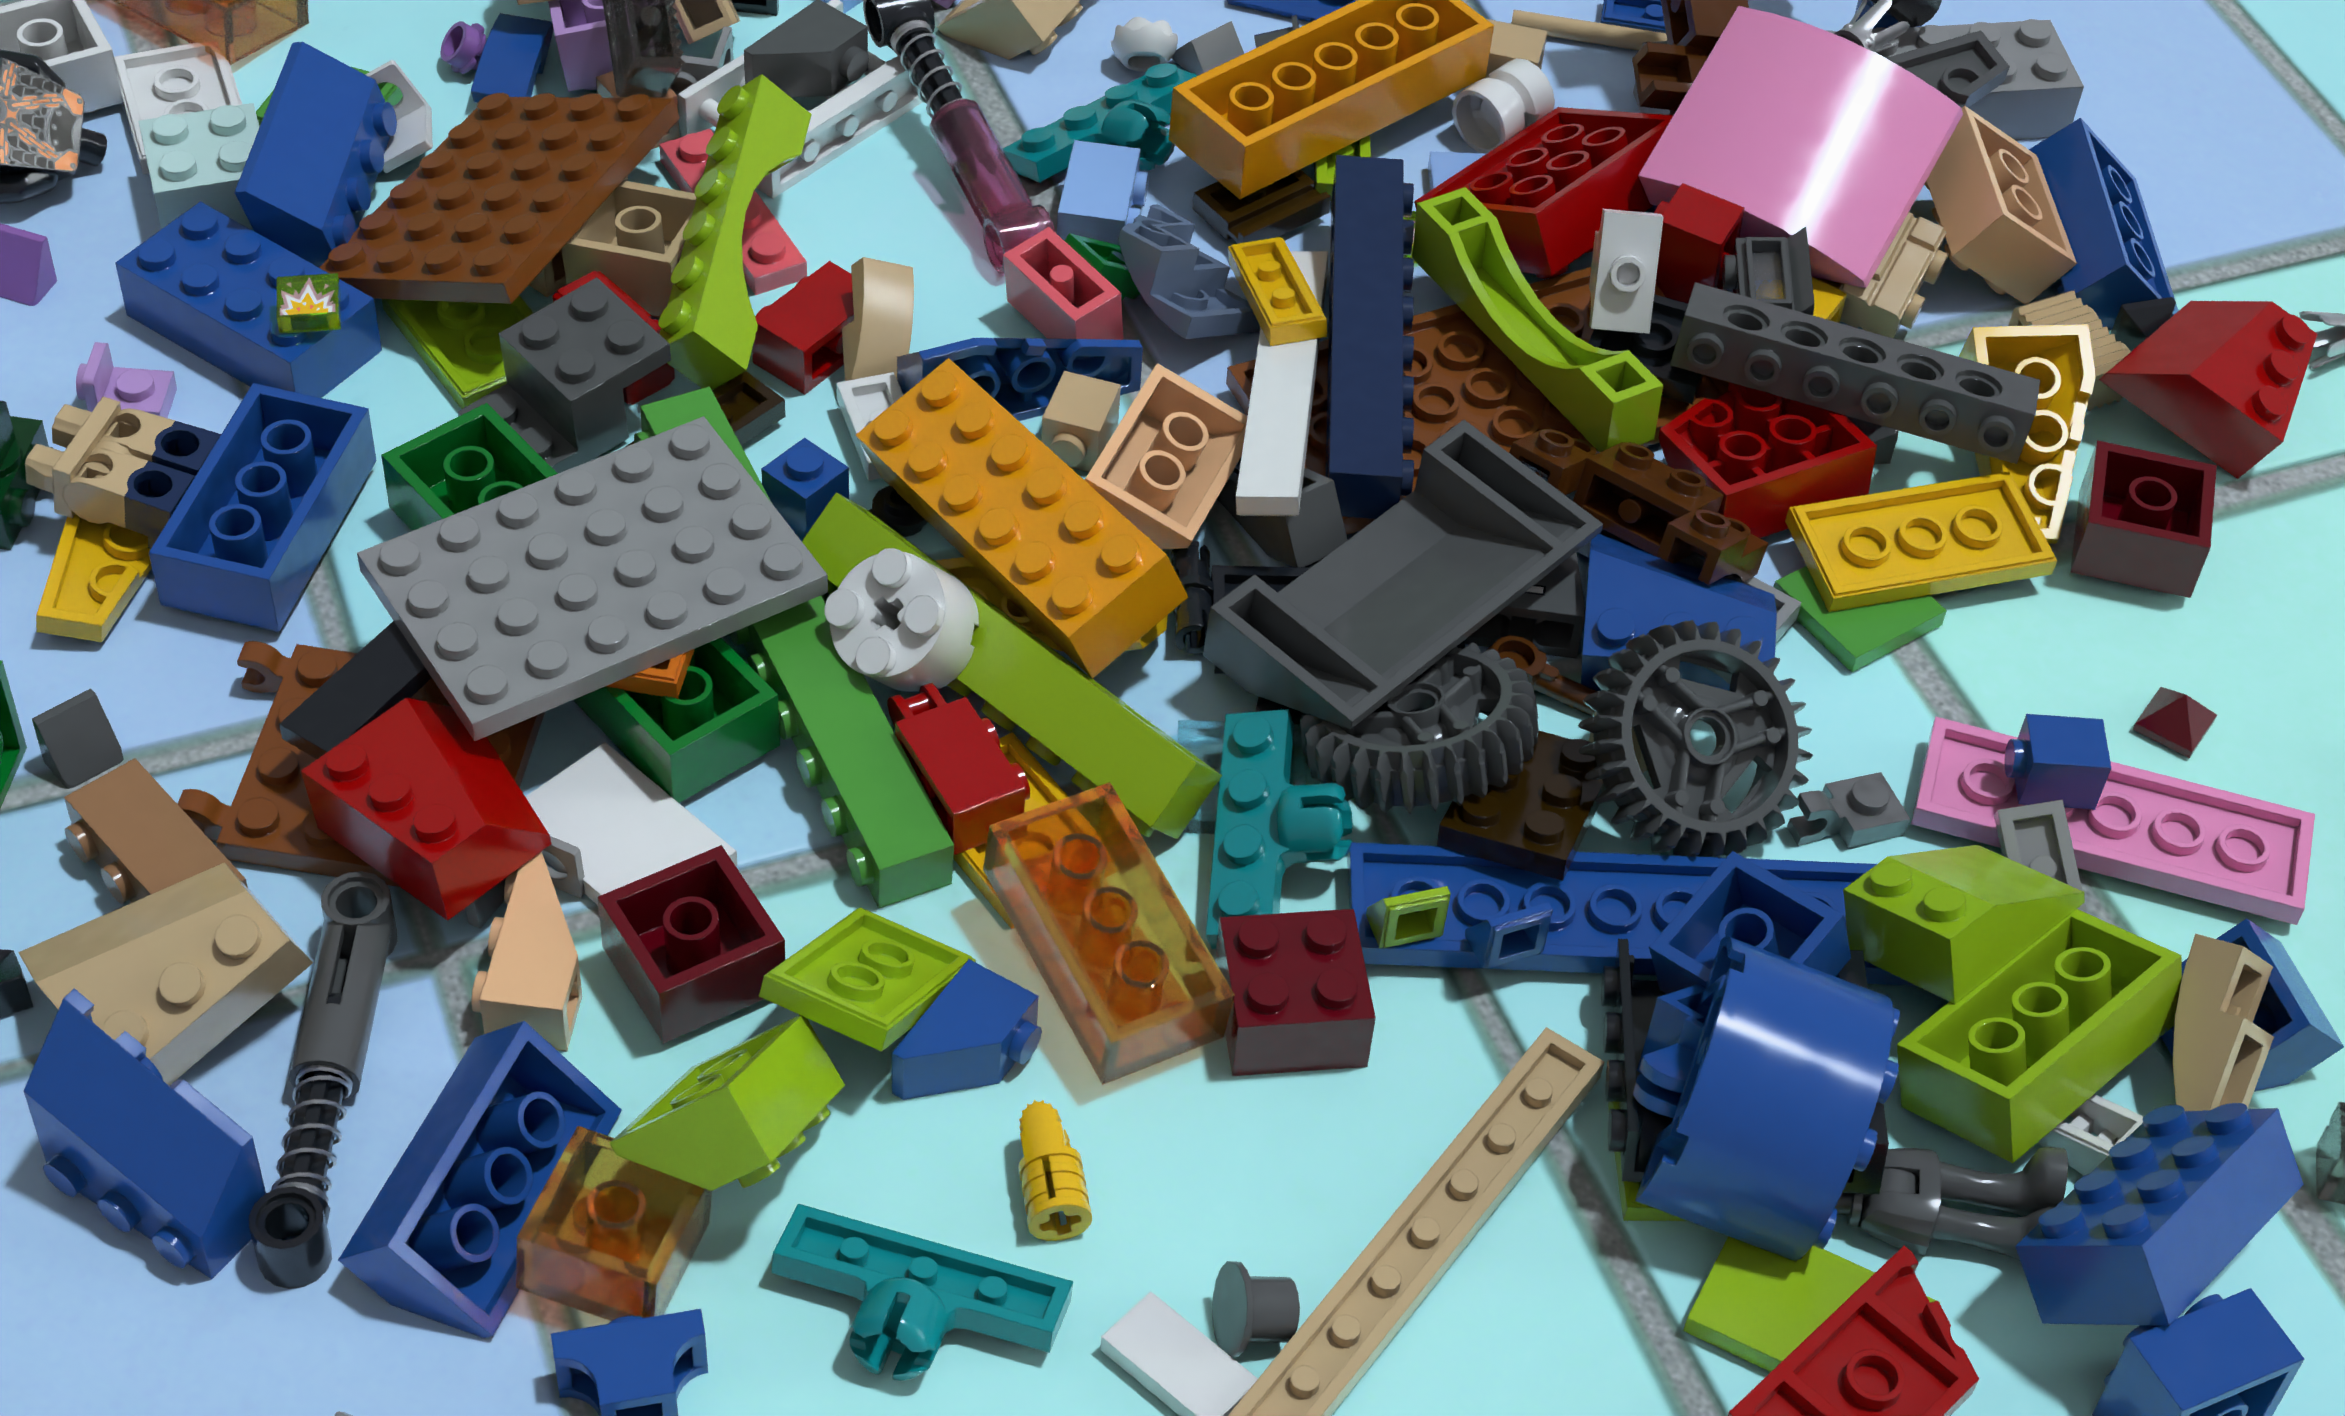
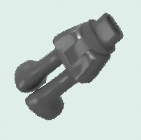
[1835,1147,2068,1262]

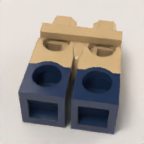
[25,396,221,549]

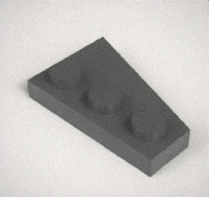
[1886,30,2010,108]

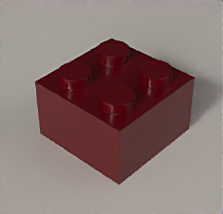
[2070,440,2217,598]
[597,845,786,1044]
[1214,909,1376,1076]

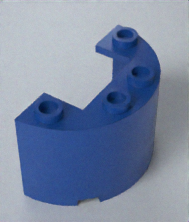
[1635,936,1900,1262]

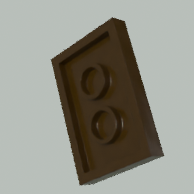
[1437,731,1606,881]

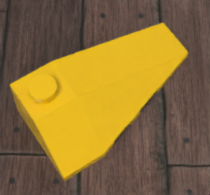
[1959,324,2096,544]

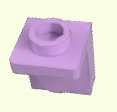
[76,342,177,418]

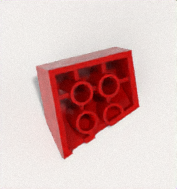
[2099,301,2318,479]
[1659,382,1877,538]
[301,698,552,921]

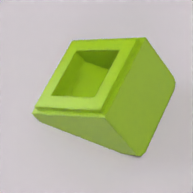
[1366,886,1451,948]

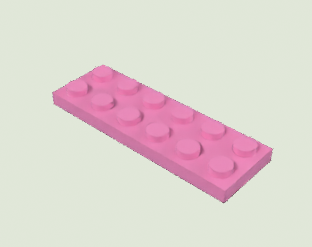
[1911,716,2315,925]

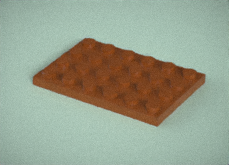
[319,93,680,304]

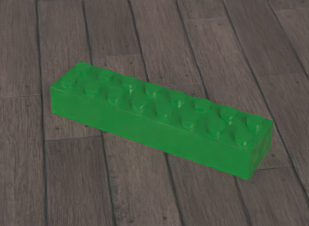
[381,403,780,803]

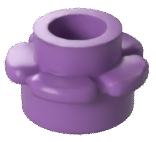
[440,21,487,74]

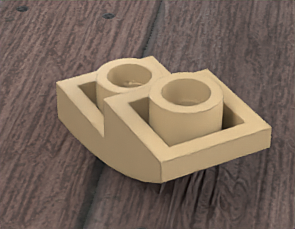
[842,257,914,381]

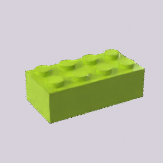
[1897,909,2182,1163]

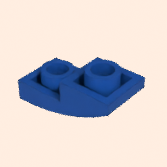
[471,13,554,103]

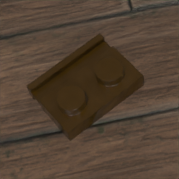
[1192,169,1331,244]

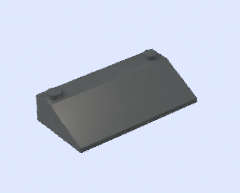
[1203,420,1603,730]

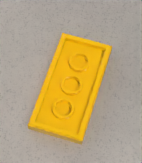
[1785,471,2058,612]

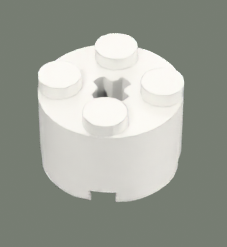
[825,548,979,692]

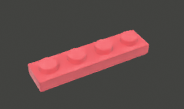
[659,129,807,295]

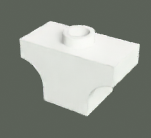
[1589,209,1664,334]

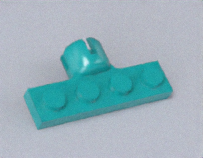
[1001,63,1198,183]
[1206,709,1353,949]
[771,1204,1074,1381]

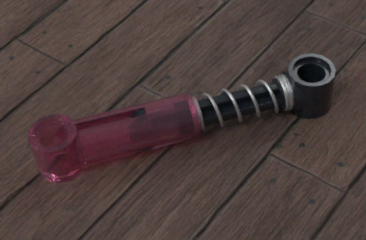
[863,0,1056,274]

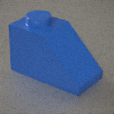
[892,959,1042,1100]

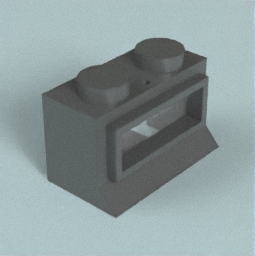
[1722,226,1814,315]

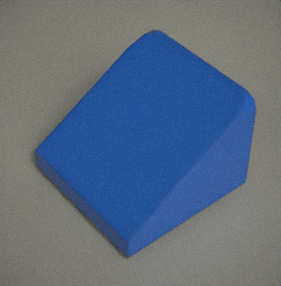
[1465,902,1553,969]

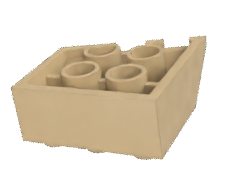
[18,862,313,1086]

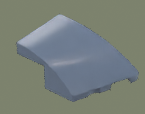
[1118,204,1260,339]

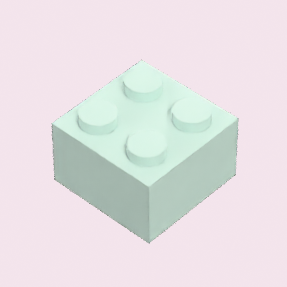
[138,103,259,231]

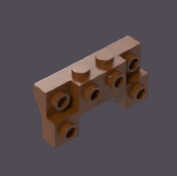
[1632,0,1749,111]
[1509,429,1769,585]

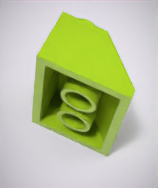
[609,1015,845,1191]

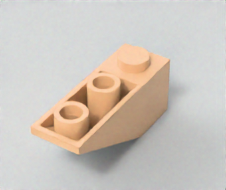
[472,851,582,1051]

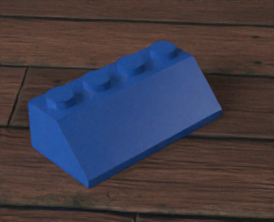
[234,42,397,267]
[2029,118,2179,330]
[338,1021,622,1338]

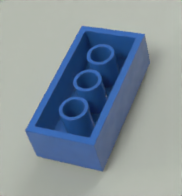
[115,201,382,398]
[149,383,377,632]
[2015,1103,2304,1326]

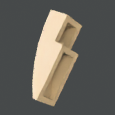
[2173,934,2274,1111]

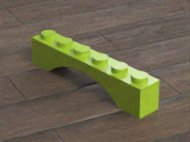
[658,74,812,390]
[1412,187,1663,452]

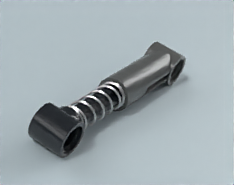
[249,871,397,1289]

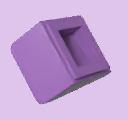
[0,223,57,306]

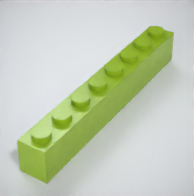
[802,492,1222,839]

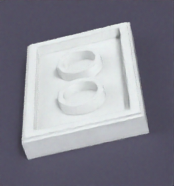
[114,39,242,175]
[525,742,737,905]

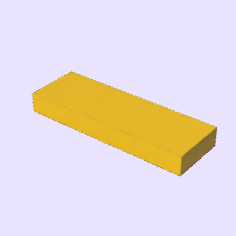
[1228,237,1327,346]

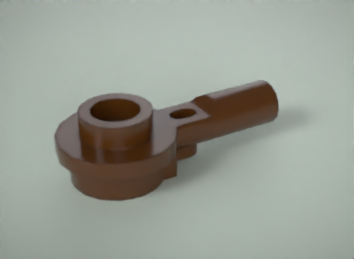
[1486,636,1597,716]

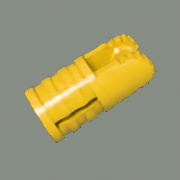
[1018,1100,1092,1241]

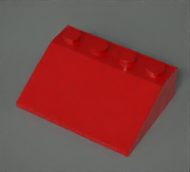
[1414,107,1674,279]

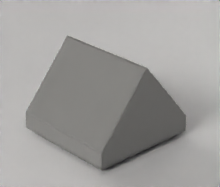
[1172,21,1244,75]

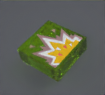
[277,273,341,333]

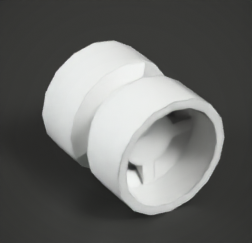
[1452,58,1555,153]

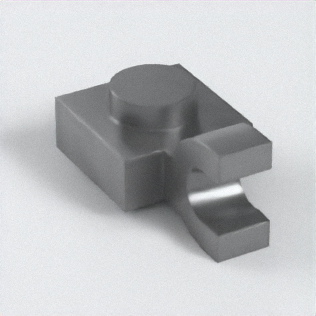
[1787,772,1910,848]

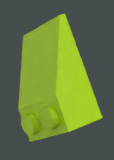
[1843,845,2085,1004]

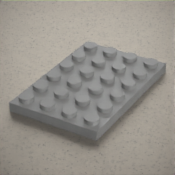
[357,416,828,741]

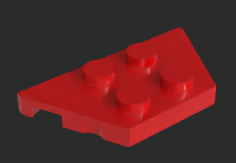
[1727,1245,1979,1416]

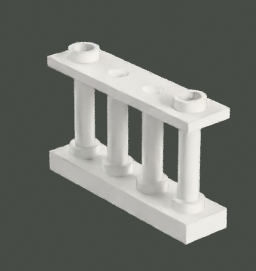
[678,0,926,199]

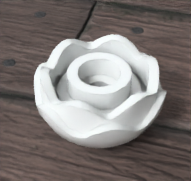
[1111,17,1178,72]

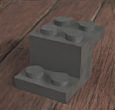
[458,277,671,473]

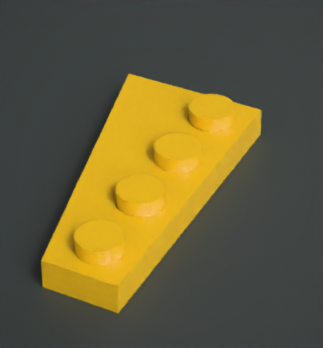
[36,514,152,642]

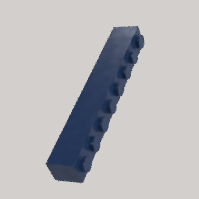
[1325,155,1414,519]

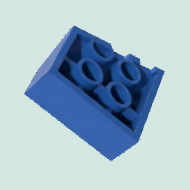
[1581,534,1777,691]
[23,988,266,1279]

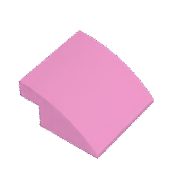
[1638,6,1963,288]

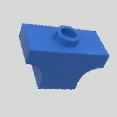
[551,1309,708,1416]

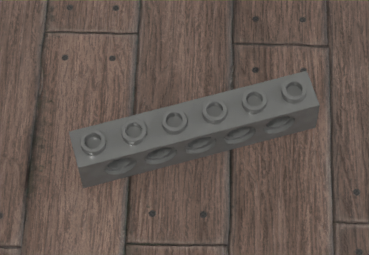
[1670,282,2040,464]

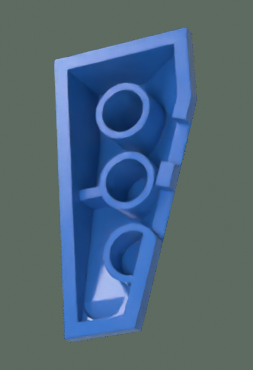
[897,338,1143,421]

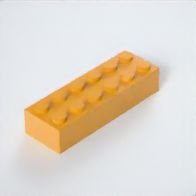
[1169,0,1494,199]
[855,358,1188,679]

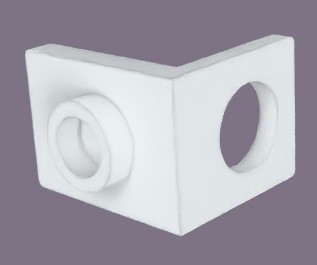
[365,60,433,173]

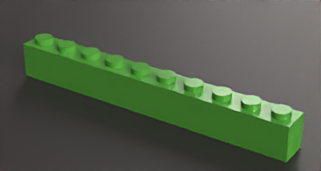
[634,386,954,909]

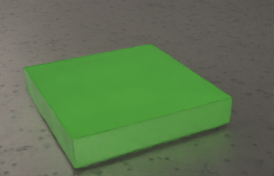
[1774,566,1947,672]

